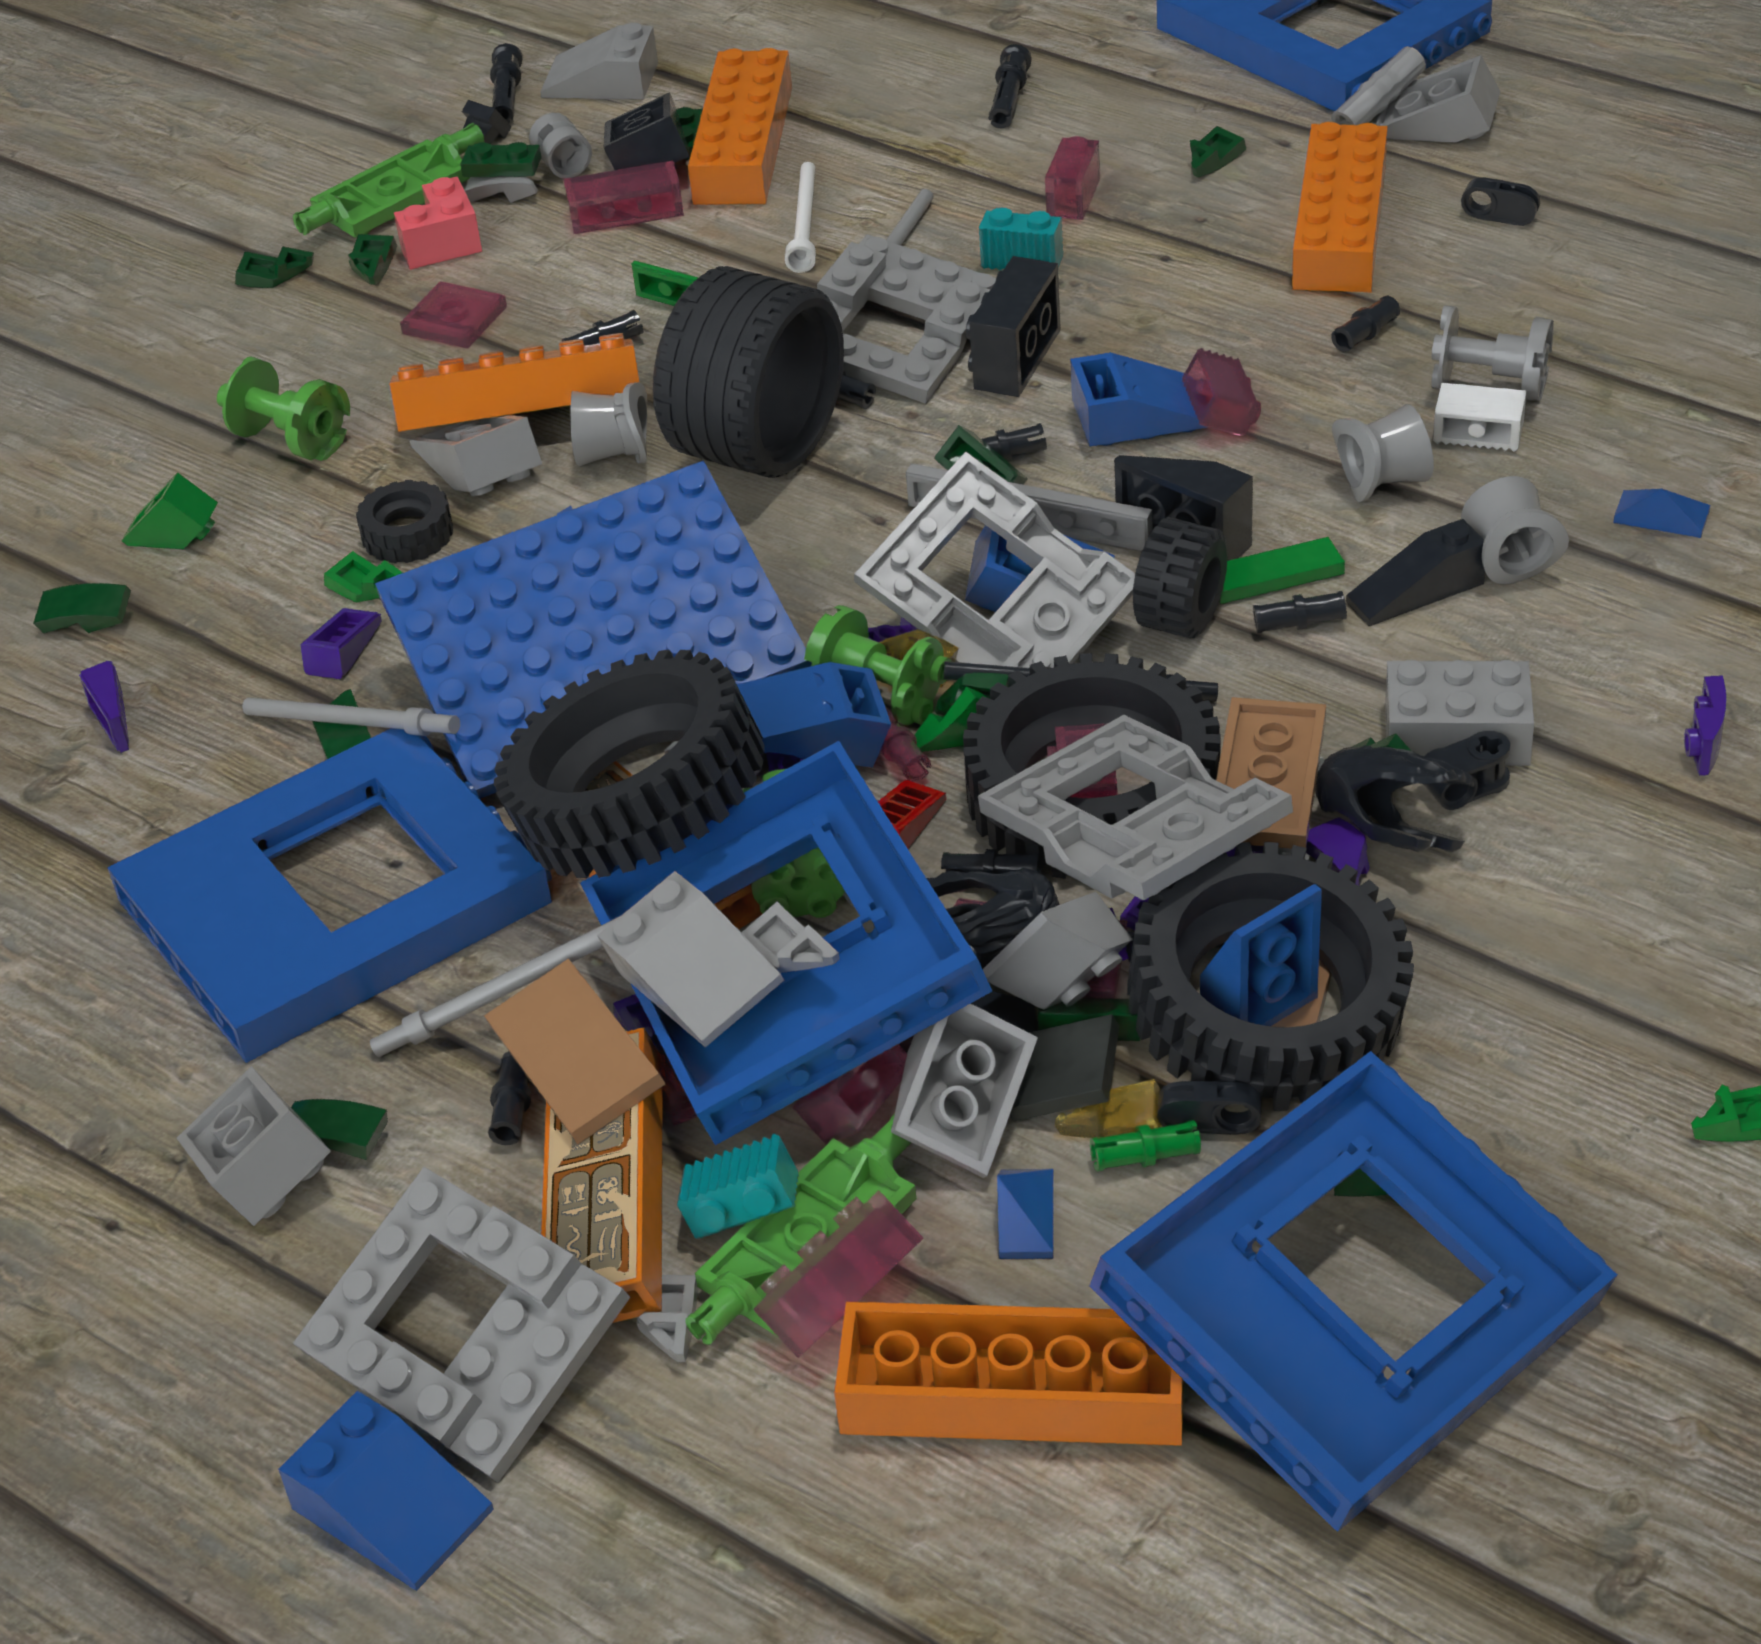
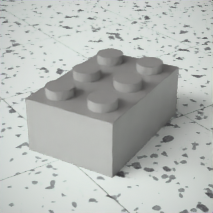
[1385,660,1534,766]

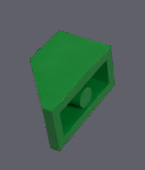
[121,472,218,550]

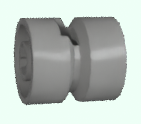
[529,113,592,178]

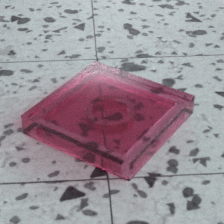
[400,281,507,349]

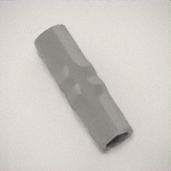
[1331,46,1426,125]

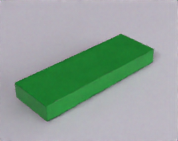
[1219,536,1345,604]

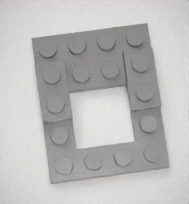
[817,234,996,404]
[854,452,1135,669]
[978,715,1293,900]
[293,1167,630,1483]

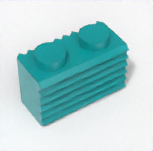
[979,207,1064,270]
[677,1134,799,1239]

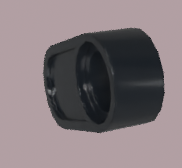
[1461,177,1541,226]
[1157,1081,1262,1135]

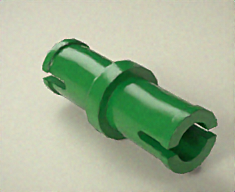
[1090,1120,1201,1172]

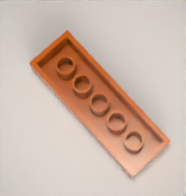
[688,48,792,205]
[1292,122,1388,293]
[390,333,639,432]
[834,1302,1184,1446]

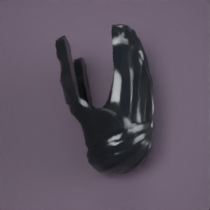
[1315,745,1474,852]
[927,867,1060,969]

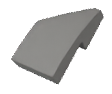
[465,177,538,203]
[741,902,840,973]
[637,1275,699,1362]

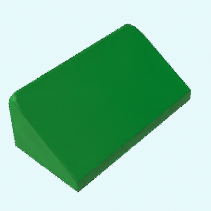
[631,260,698,306]

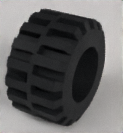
[1133,517,1227,639]

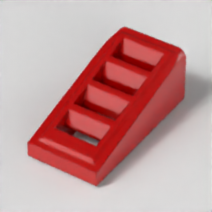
[878,779,947,849]

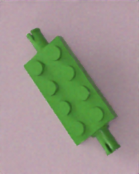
[293,123,484,238]
[685,1114,917,1345]

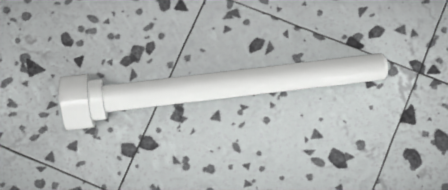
[785,162,816,273]

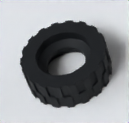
[356,480,453,563]

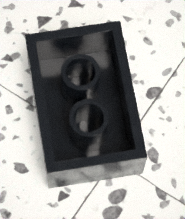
[966,256,1061,397]

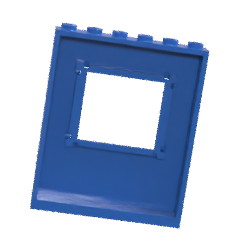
[1156,0,1492,111]
[107,728,552,1063]
[580,741,992,1145]
[1089,1051,1618,1532]

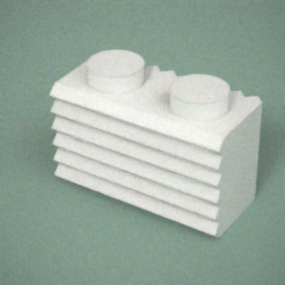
[1433,383,1526,452]

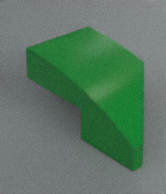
[324,551,404,603]
[908,687,990,752]
[1691,1084,1761,1142]

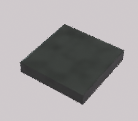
[1010,1014,1119,1121]

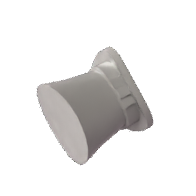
[571,382,647,467]
[1332,404,1434,502]
[1461,476,1569,584]

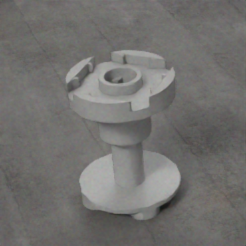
[1431,305,1554,401]

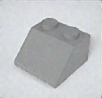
[983,892,1133,1010]

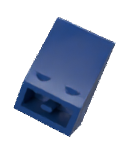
[1070,352,1211,447]
[737,662,891,768]

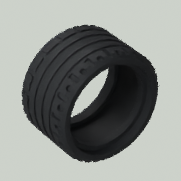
[653,266,844,478]

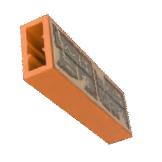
[541,1027,663,1323]

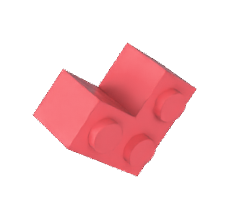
[394,176,482,270]

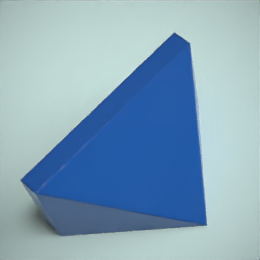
[1614,489,1711,538]
[997,1169,1054,1259]

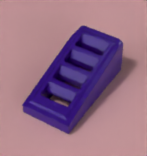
[300,608,382,679]
[79,661,129,753]

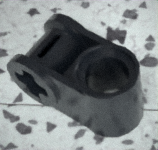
[1423,731,1511,810]

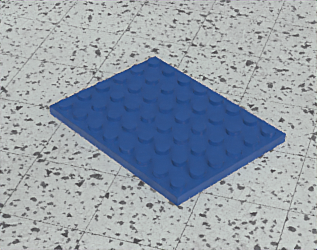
[375,460,812,799]

